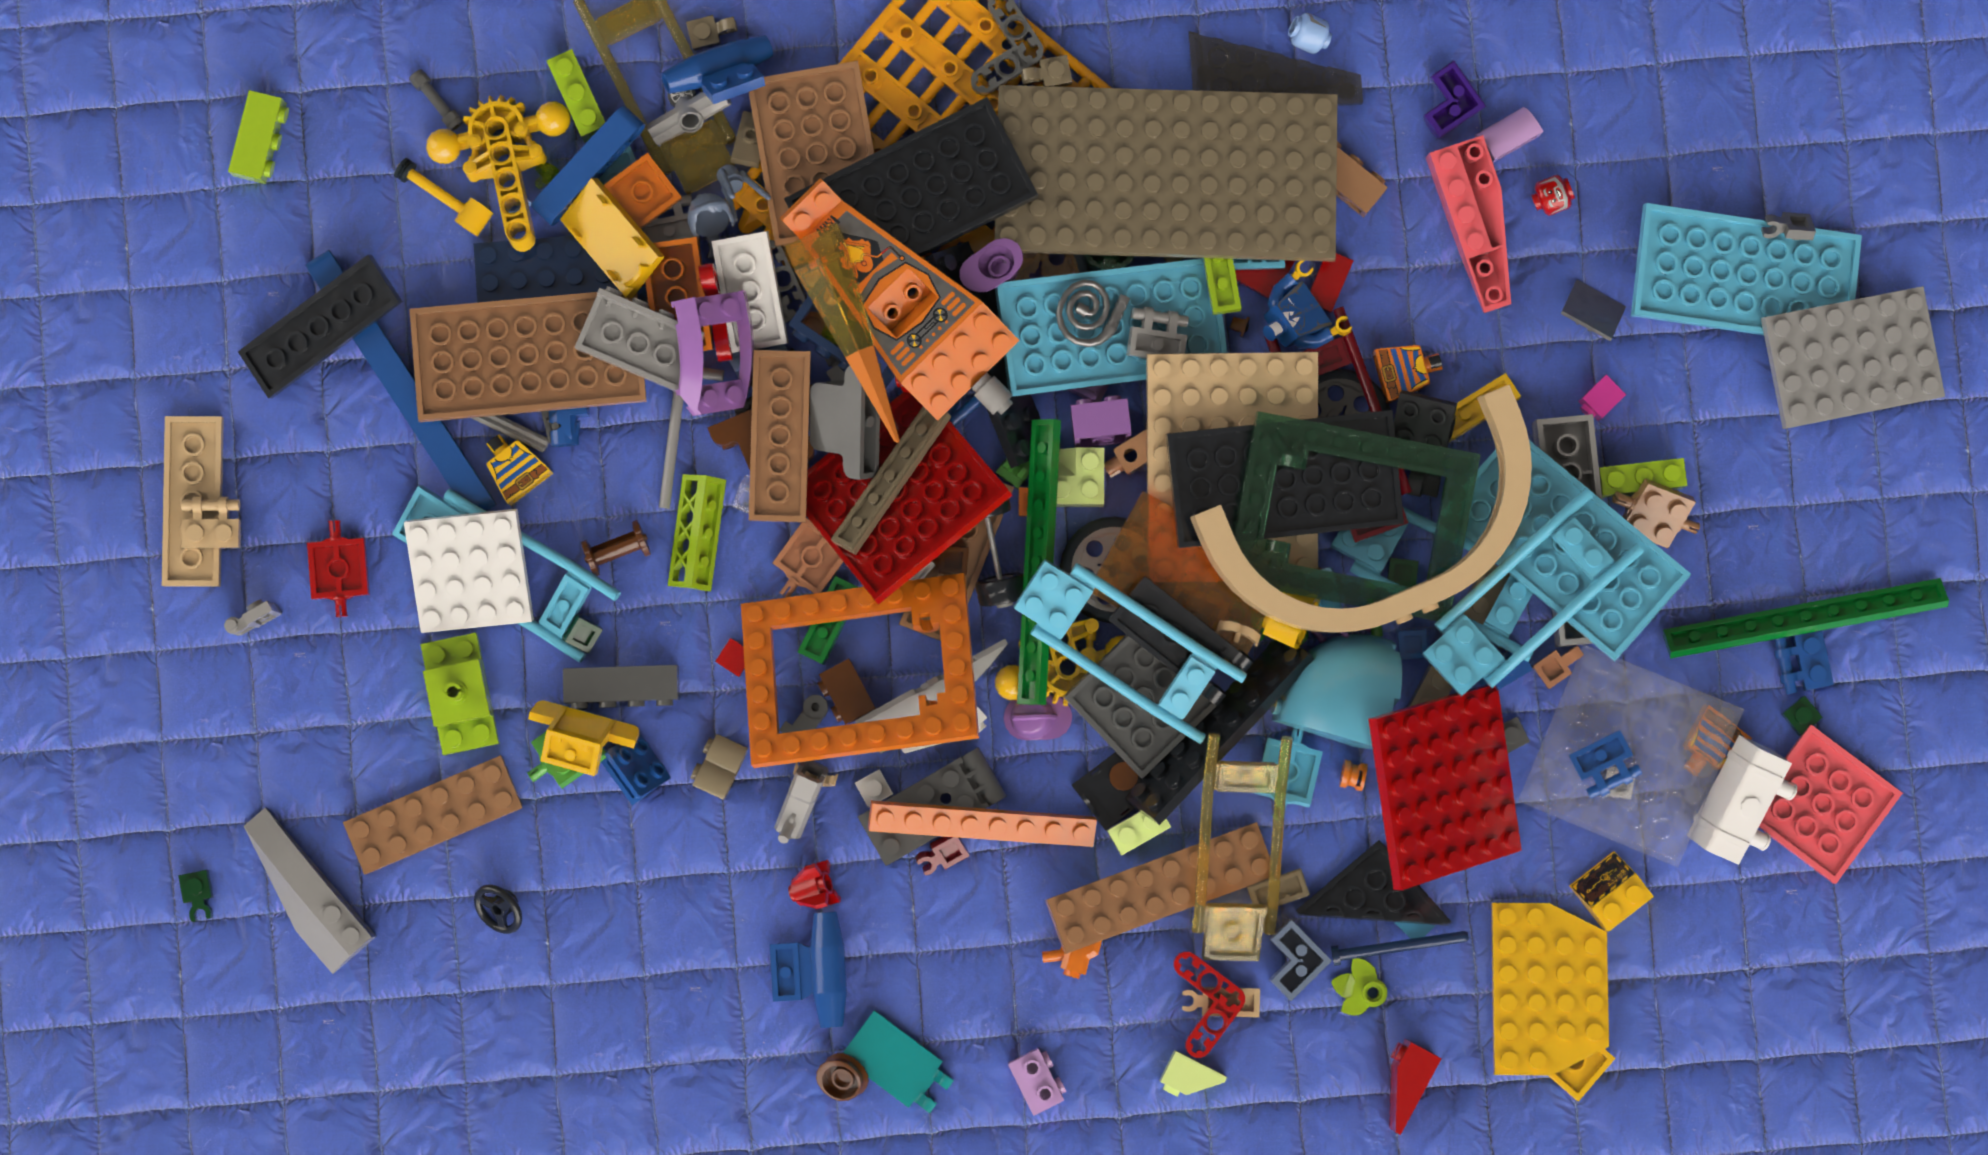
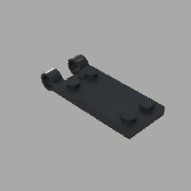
[1109,575,1254,706]

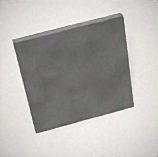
[1561,280,1626,341]

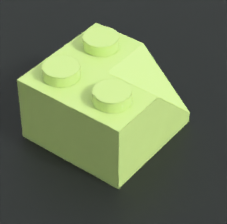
[1057,447,1104,507]

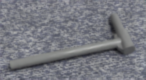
[659,368,724,509]

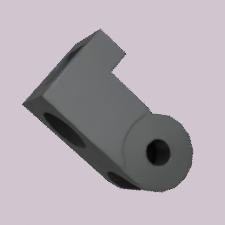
[779,695,828,733]

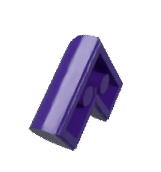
[1423,61,1486,139]

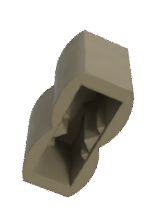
[690,734,749,801]

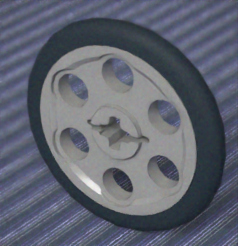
[1060,516,1166,623]

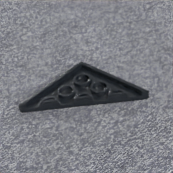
[1296,840,1452,926]

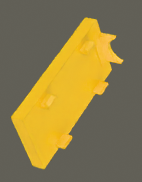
[560,178,665,298]

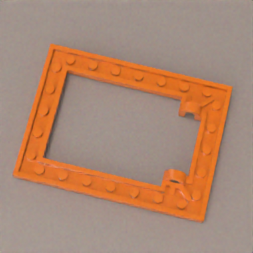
[741,573,979,768]

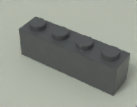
[563,665,680,709]

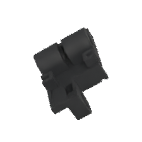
[1394,390,1457,498]

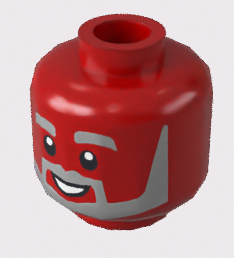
[1531,174,1575,216]

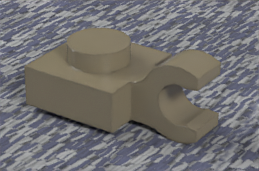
[686,15,738,51]
[1021,55,1072,87]

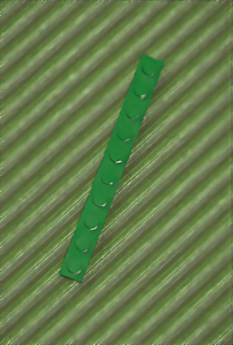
[1017,419,1061,705]
[1663,578,1949,659]

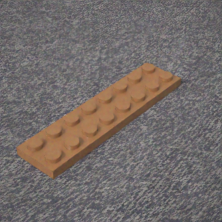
[1045,822,1277,954]

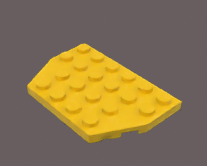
[1491,903,1609,1076]

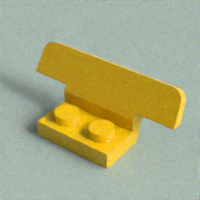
[528,700,639,776]

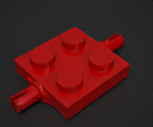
[307,520,370,617]

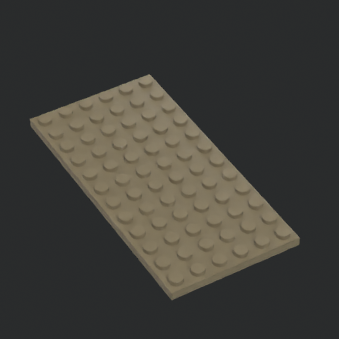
[995,85,1338,262]

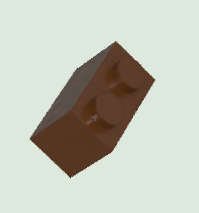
[817,658,876,725]

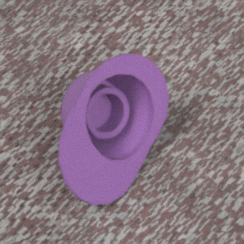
[960,238,1023,293]
[1004,694,1072,740]

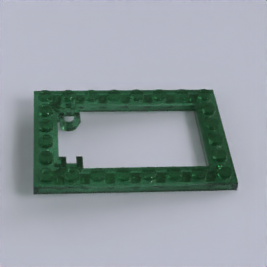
[1233,411,1481,621]

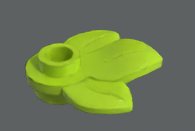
[1331,958,1387,1016]

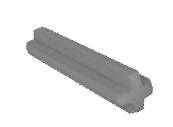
[472,415,549,452]

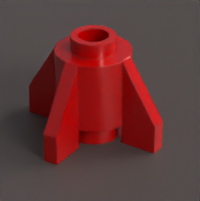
[788,860,841,909]

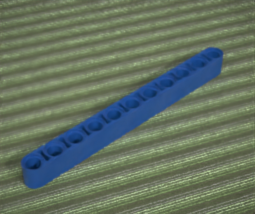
[305,250,497,511]

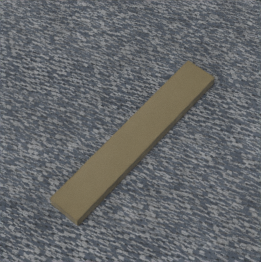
[831,406,951,555]

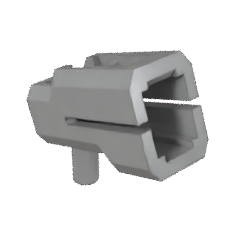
[774,761,829,843]

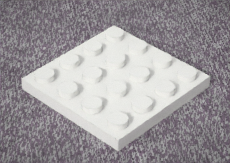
[404,509,534,633]

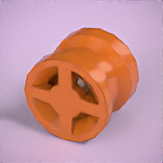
[1339,759,1368,791]

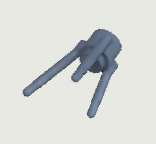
[717,164,771,222]

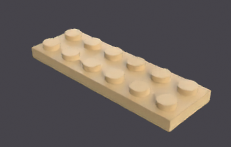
[162,416,224,587]

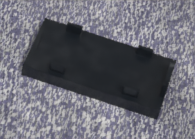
[1072,752,1142,831]

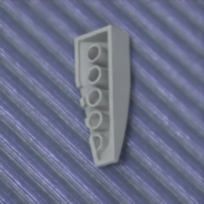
[855,639,1008,754]
[244,807,377,974]

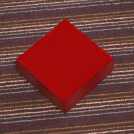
[715,638,745,677]

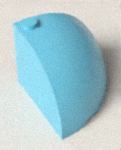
[1271,634,1402,749]

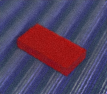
[1310,253,1354,313]

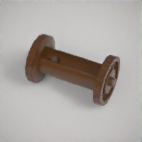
[581,520,651,576]

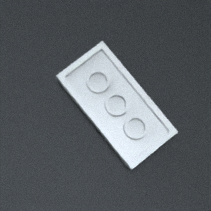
[711,231,789,353]

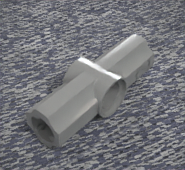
[646,92,732,146]

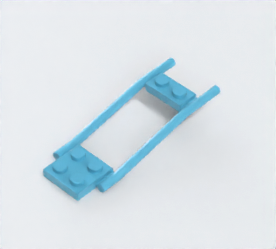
[392,485,621,663]
[1422,488,1644,696]
[1331,507,1534,662]
[1014,559,1247,744]

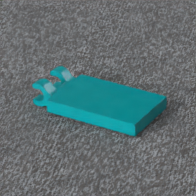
[843,1010,954,1113]

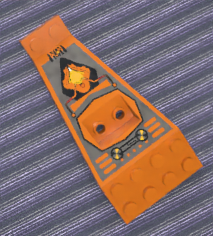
[780,178,1020,421]

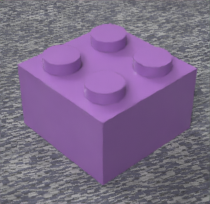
[1071,395,1131,447]

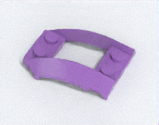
[671,290,754,416]

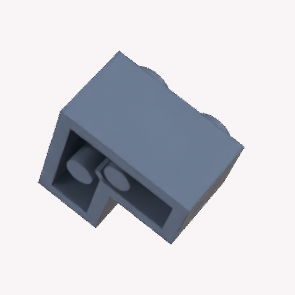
[1268,919,1332,1001]

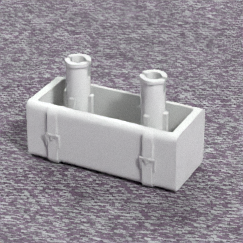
[1686,735,1797,865]

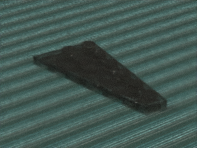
[1188,31,1363,106]

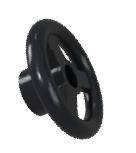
[474,884,522,934]

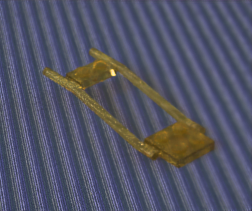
[573,0,736,195]
[1192,733,1293,961]

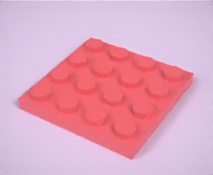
[1758,725,1903,884]

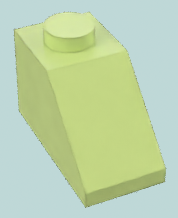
[1159,1050,1227,1097]

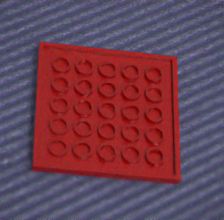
[806,392,1012,605]
[1368,684,1522,890]

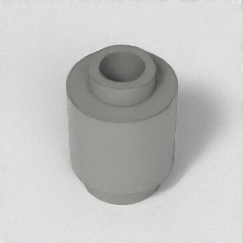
[971,372,1013,415]

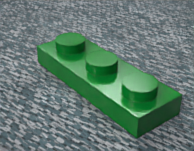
[798,576,858,665]

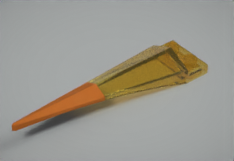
[785,223,900,444]

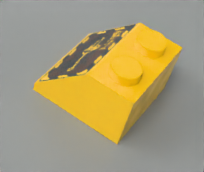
[1569,851,1654,932]

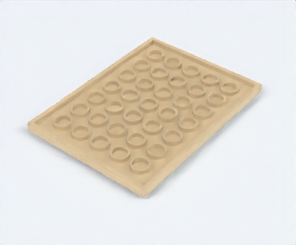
[1146,352,1318,582]

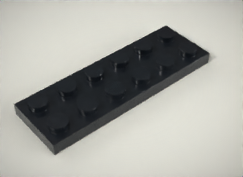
[238,255,403,398]

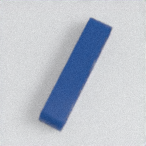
[531,105,646,226]

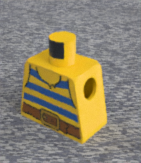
[486,434,554,506]

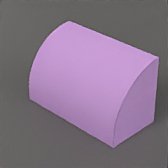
[1474,107,1543,163]

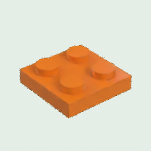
[604,152,682,229]

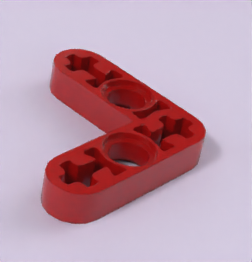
[698,263,733,362]
[1173,951,1245,1058]

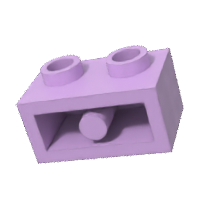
[1008,1048,1066,1116]

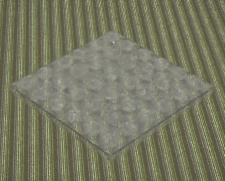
[1518,645,1744,868]

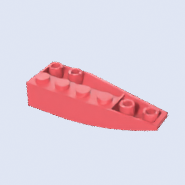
[1426,135,1511,313]

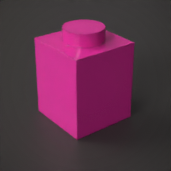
[1578,374,1626,421]

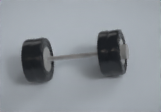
[975,499,1024,608]

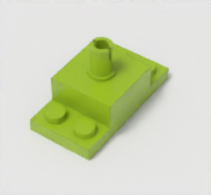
[420,633,500,756]

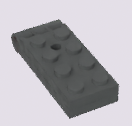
[858,747,1007,866]

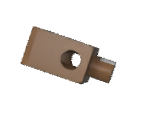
[1104,429,1147,478]

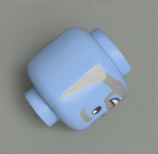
[1288,13,1332,54]

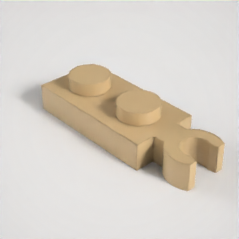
[1182,987,1260,1017]

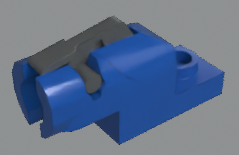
[541,407,590,447]

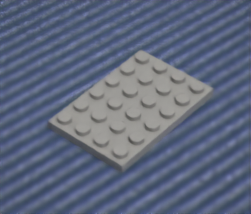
[1761,286,1945,429]

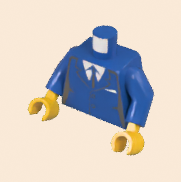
[1263,261,1352,349]

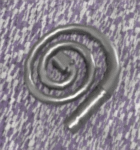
[1056,280,1130,347]

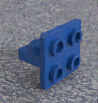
[601,733,671,806]

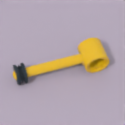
[394,158,494,237]

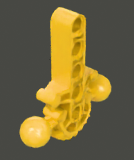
[426,94,571,252]
[995,558,1125,706]

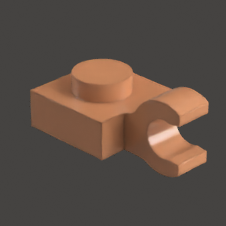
[1532,646,1584,689]

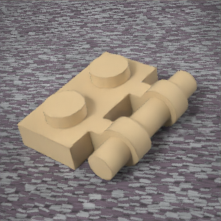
[181,497,241,548]

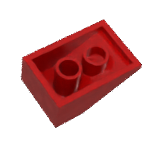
[1389,1039,1442,1135]

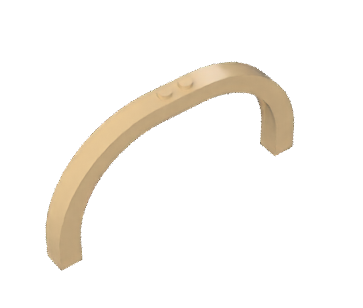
[1190,384,1532,633]

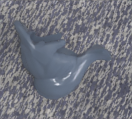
[687,193,735,260]

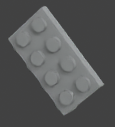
[574,286,705,392]

